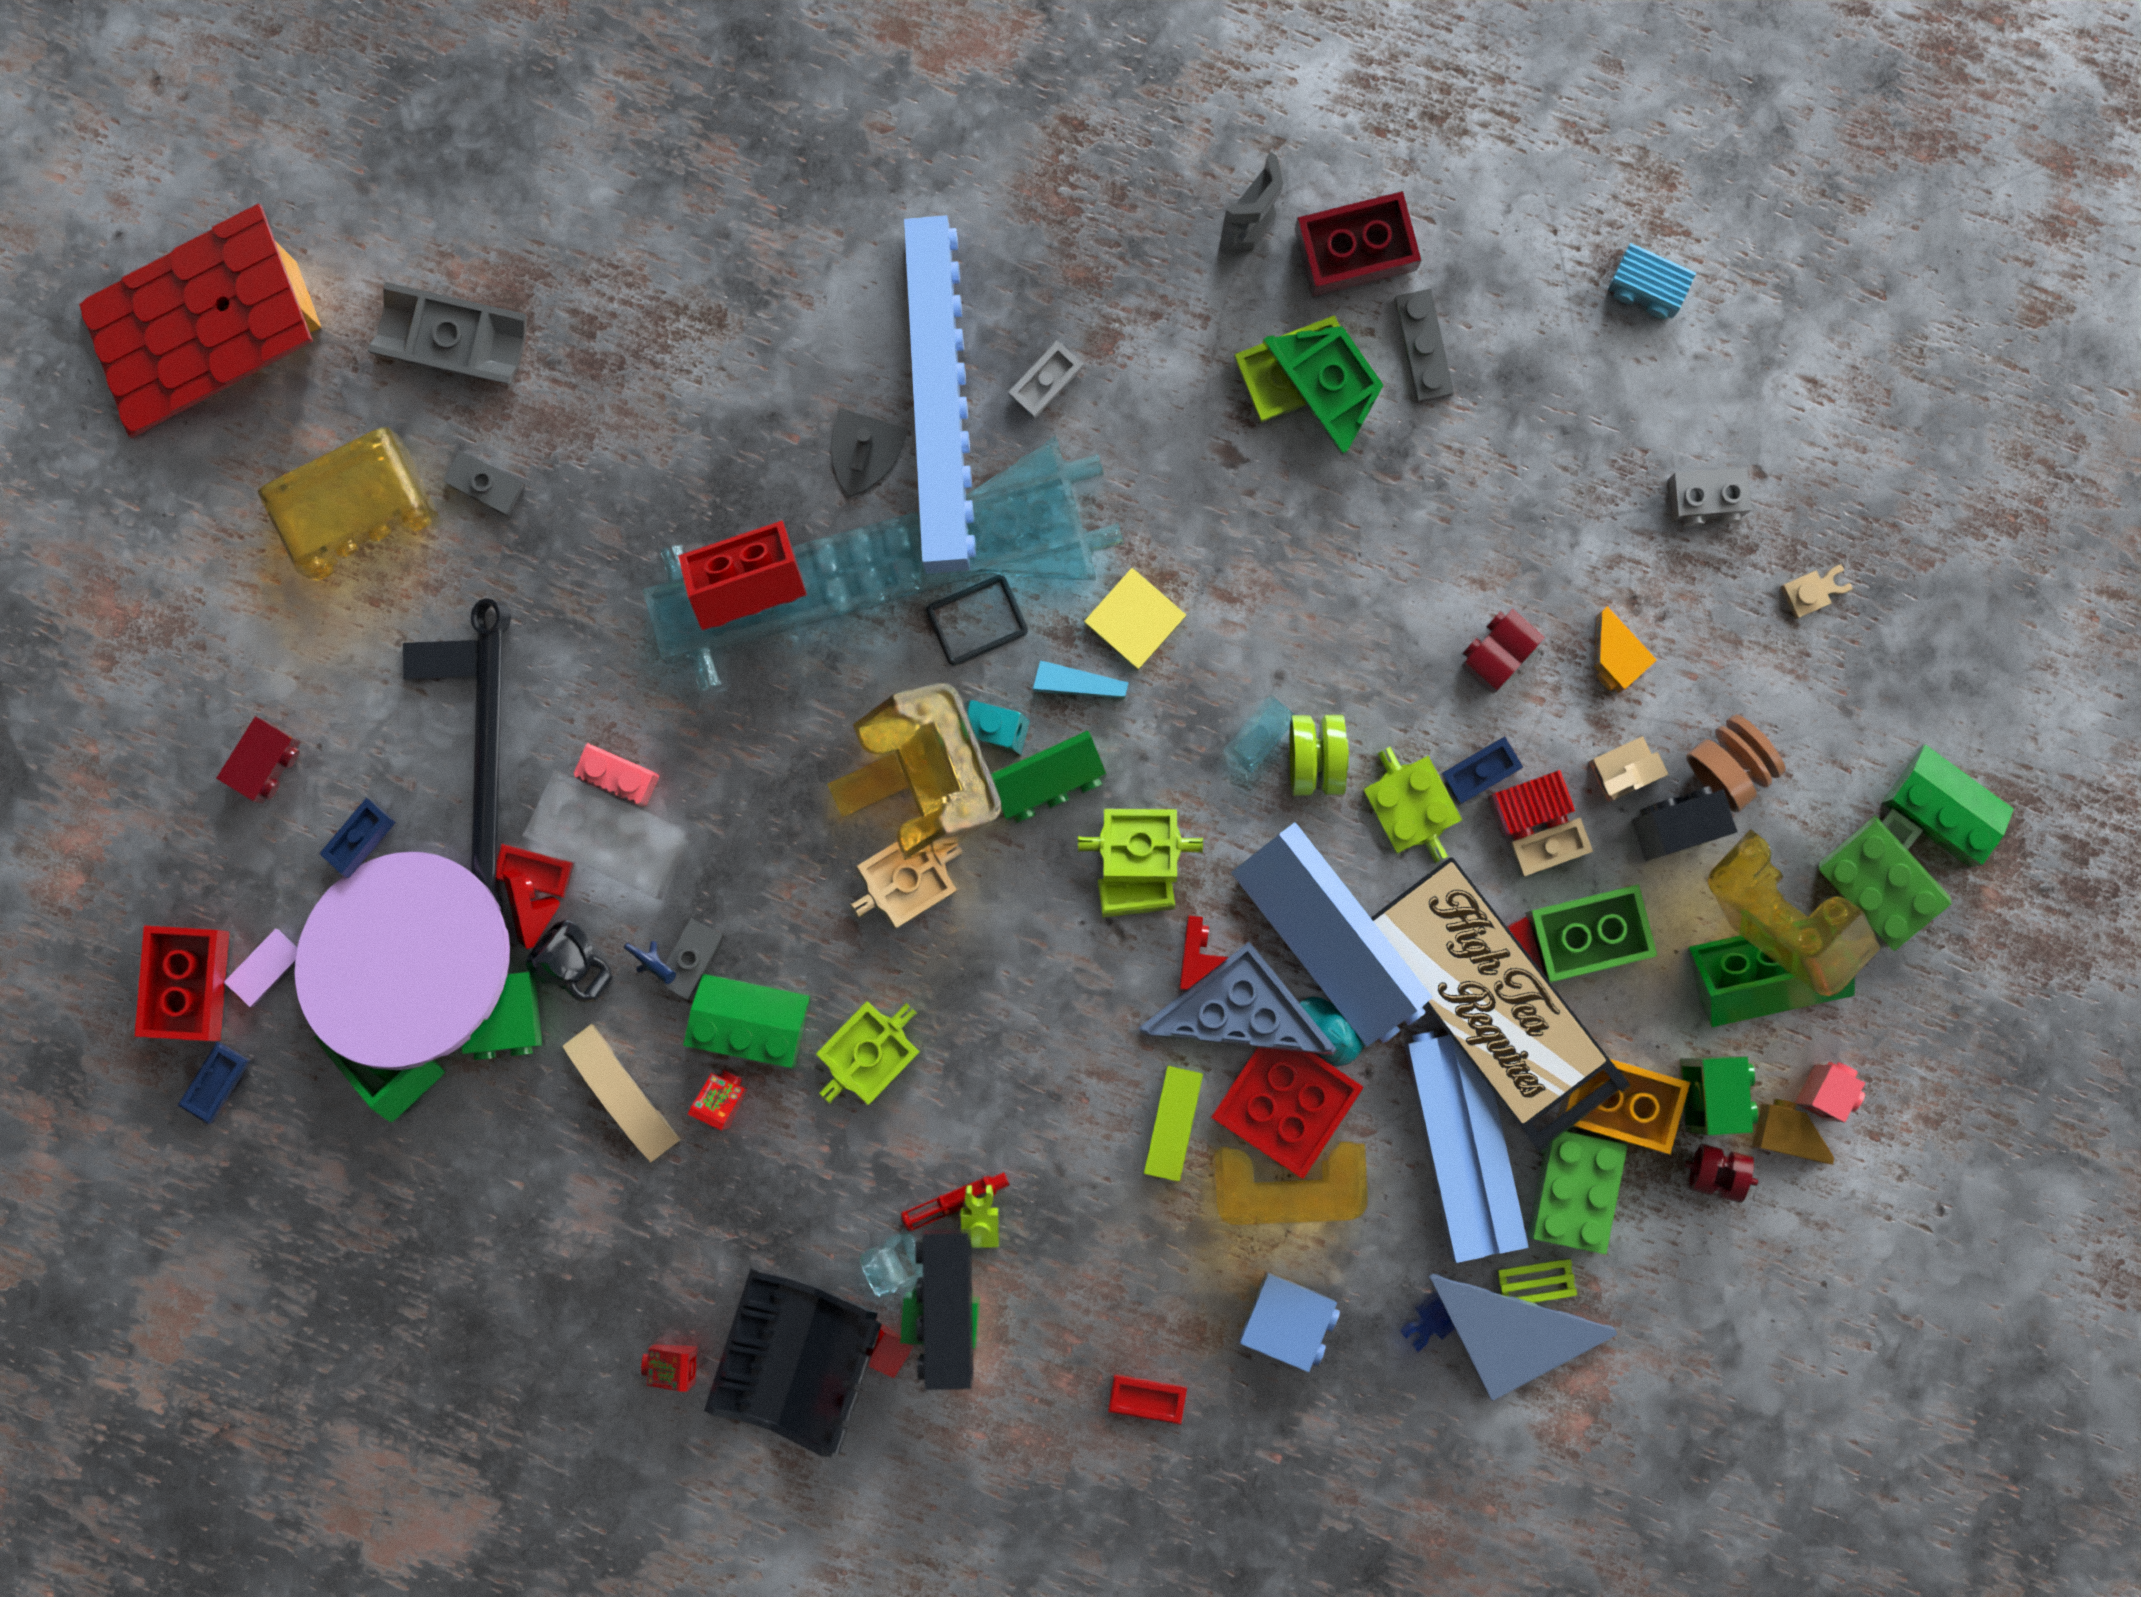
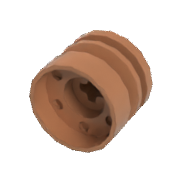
[1686,714,1786,812]

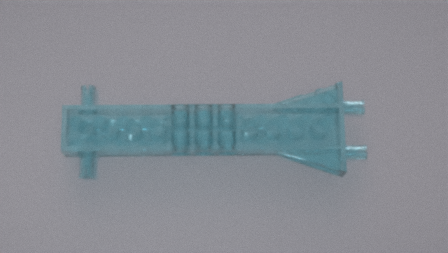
[642,435,1124,691]

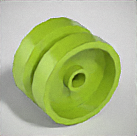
[1289,715,1349,796]

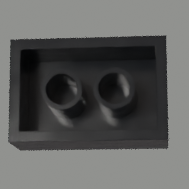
[1632,786,1738,862]

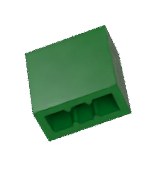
[462,972,543,1060]

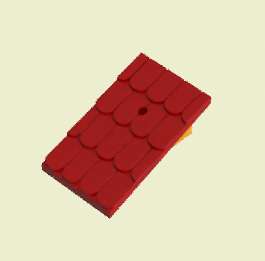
[79,203,322,439]

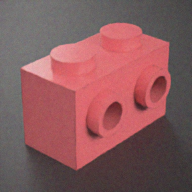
[1795,1062,1865,1123]

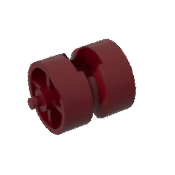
[1684,1143,1758,1203]

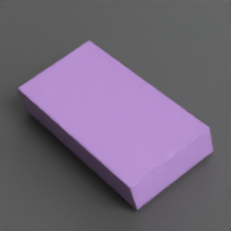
[224,929,297,1007]

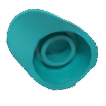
[1300,996,1365,1066]

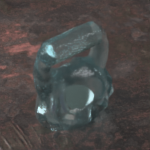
[860,1233,923,1298]

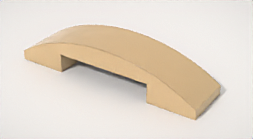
[562,1024,680,1163]

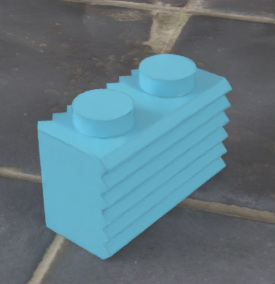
[1607,243,1696,319]

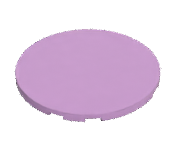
[295,852,510,1070]

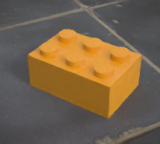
[1557,1059,1690,1154]

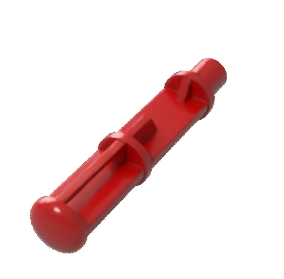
[901,1172,1010,1232]

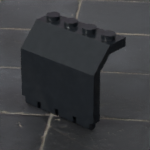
[704,1268,882,1458]

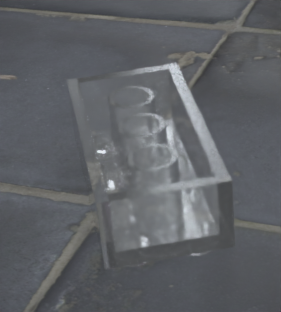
[523,769,693,900]

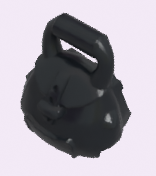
[525,920,612,1003]

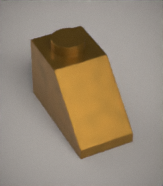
[1753,1098,1835,1165]

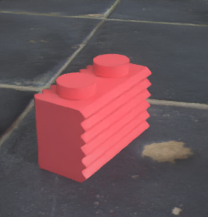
[574,743,660,807]

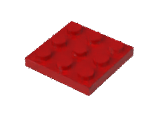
[1211,1047,1364,1179]

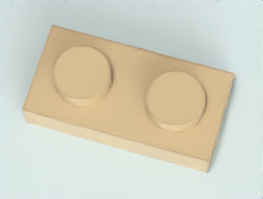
[1510,817,1593,877]

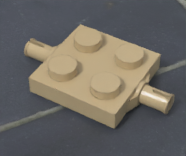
[850,829,962,930]

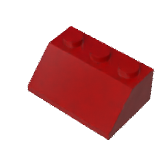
[678,520,807,631]

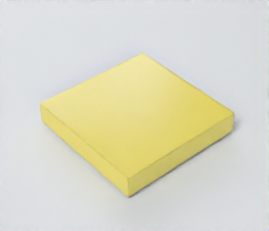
[1084,568,1186,670]

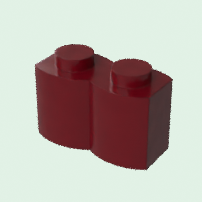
[1461,608,1545,694]

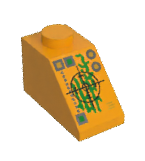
[1594,606,1657,693]

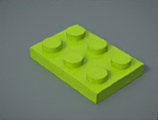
[1234,315,1339,423]

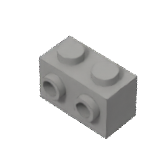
[1668,467,1752,527]

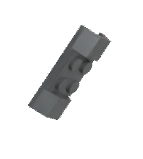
[1219,152,1284,252]
[368,282,527,385]

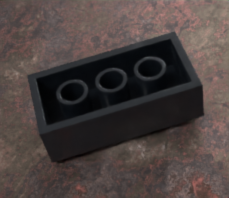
[915,1229,974,1390]

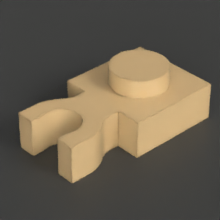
[1781,564,1853,619]

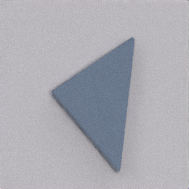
[1138,942,1337,1055]
[1429,1274,1618,1401]

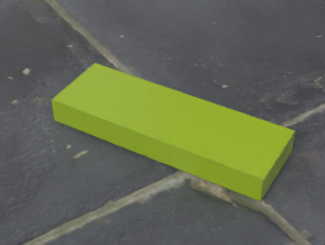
[1144,1065,1203,1182]

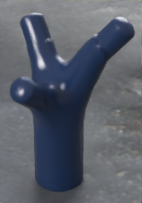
[624,941,676,984]

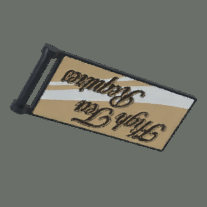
[1371,857,1631,1154]

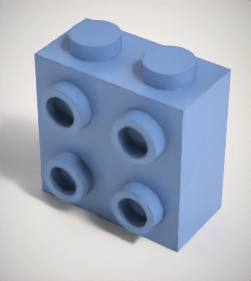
[1238,1271,1340,1372]

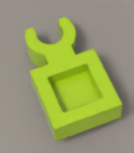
[961,1185,999,1248]

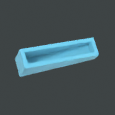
[1033,660,1128,699]

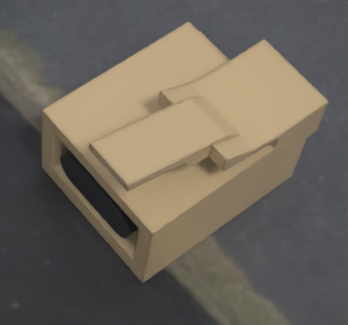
[1588,736,1669,802]

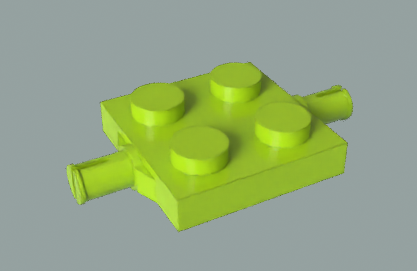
[1363,746,1462,863]
[1078,809,1203,882]
[816,1001,920,1105]

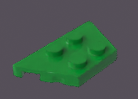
[1263,326,1384,456]

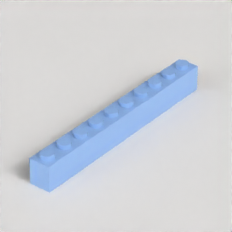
[904,215,976,574]

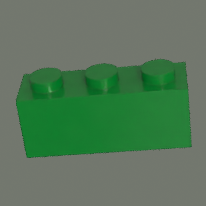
[987,730,1106,824]
[1881,744,2014,868]
[683,974,811,1068]

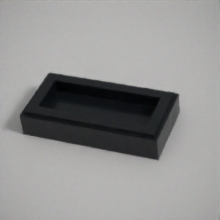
[403,640,477,680]

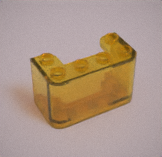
[257,427,439,580]
[852,683,1001,861]
[1708,829,1880,996]
[1210,1141,1368,1225]

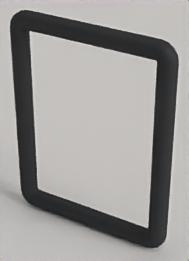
[926,575,1028,665]

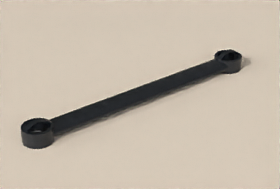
[470,598,511,914]

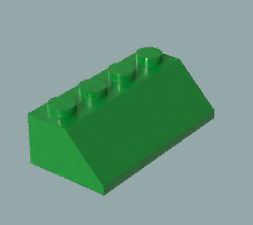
[1688,916,1855,1027]

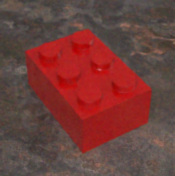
[134,925,230,1041]

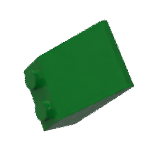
[313,1034,446,1123]

